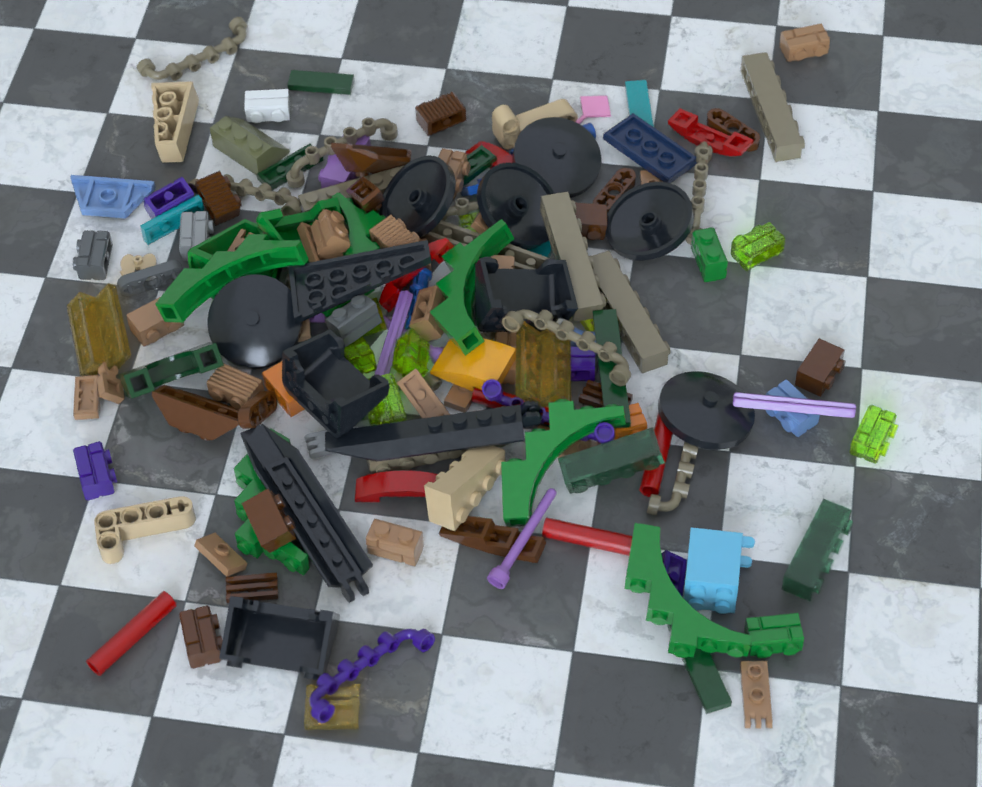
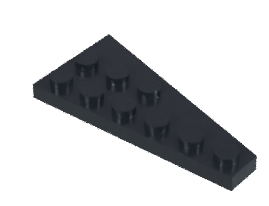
[289,240,432,324]

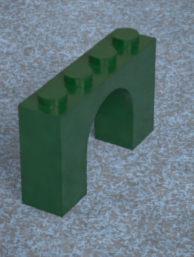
[118,342,224,399]

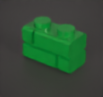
[691,227,728,282]
[744,613,804,658]

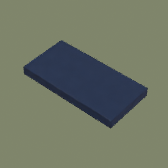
[603,113,697,183]

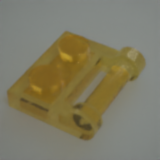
[304,684,361,730]

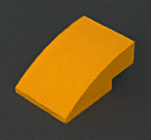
[430,338,516,392]

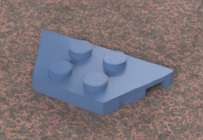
[70,175,156,219]

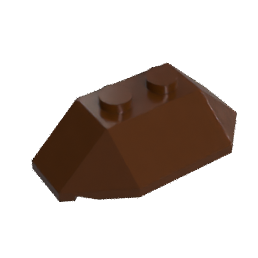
[331,143,411,177]
[152,385,239,441]

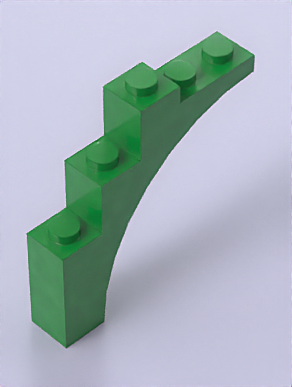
[322,192,386,317]
[430,219,515,356]
[155,234,309,323]
[501,399,626,527]
[234,428,310,576]
[624,523,752,658]

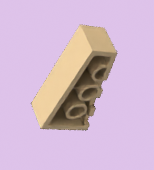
[151,81,199,163]
[424,446,507,531]

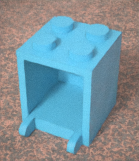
[684,528,755,614]

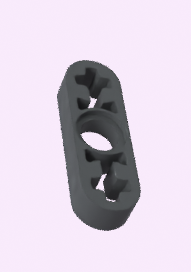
[117,260,183,297]

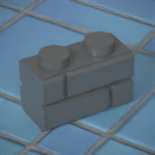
[73,230,113,280]
[325,294,382,347]

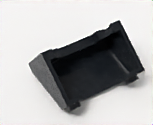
[475,257,578,332]
[282,329,390,438]
[219,596,340,680]

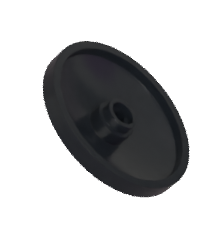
[513,117,601,198]
[379,155,456,238]
[477,162,555,249]
[605,182,695,261]
[207,275,303,369]
[658,371,755,450]

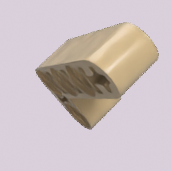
[492,99,578,149]
[94,496,196,564]

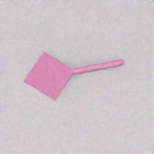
[576,96,611,124]

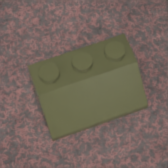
[210,116,290,175]

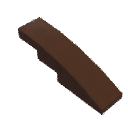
[439,516,546,563]

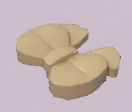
[120,253,157,278]

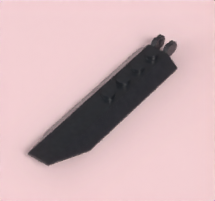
[325,401,542,462]
[240,424,373,603]

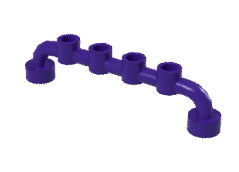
[482,379,615,444]
[309,629,435,723]

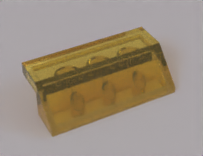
[67,283,131,376]
[515,321,571,407]

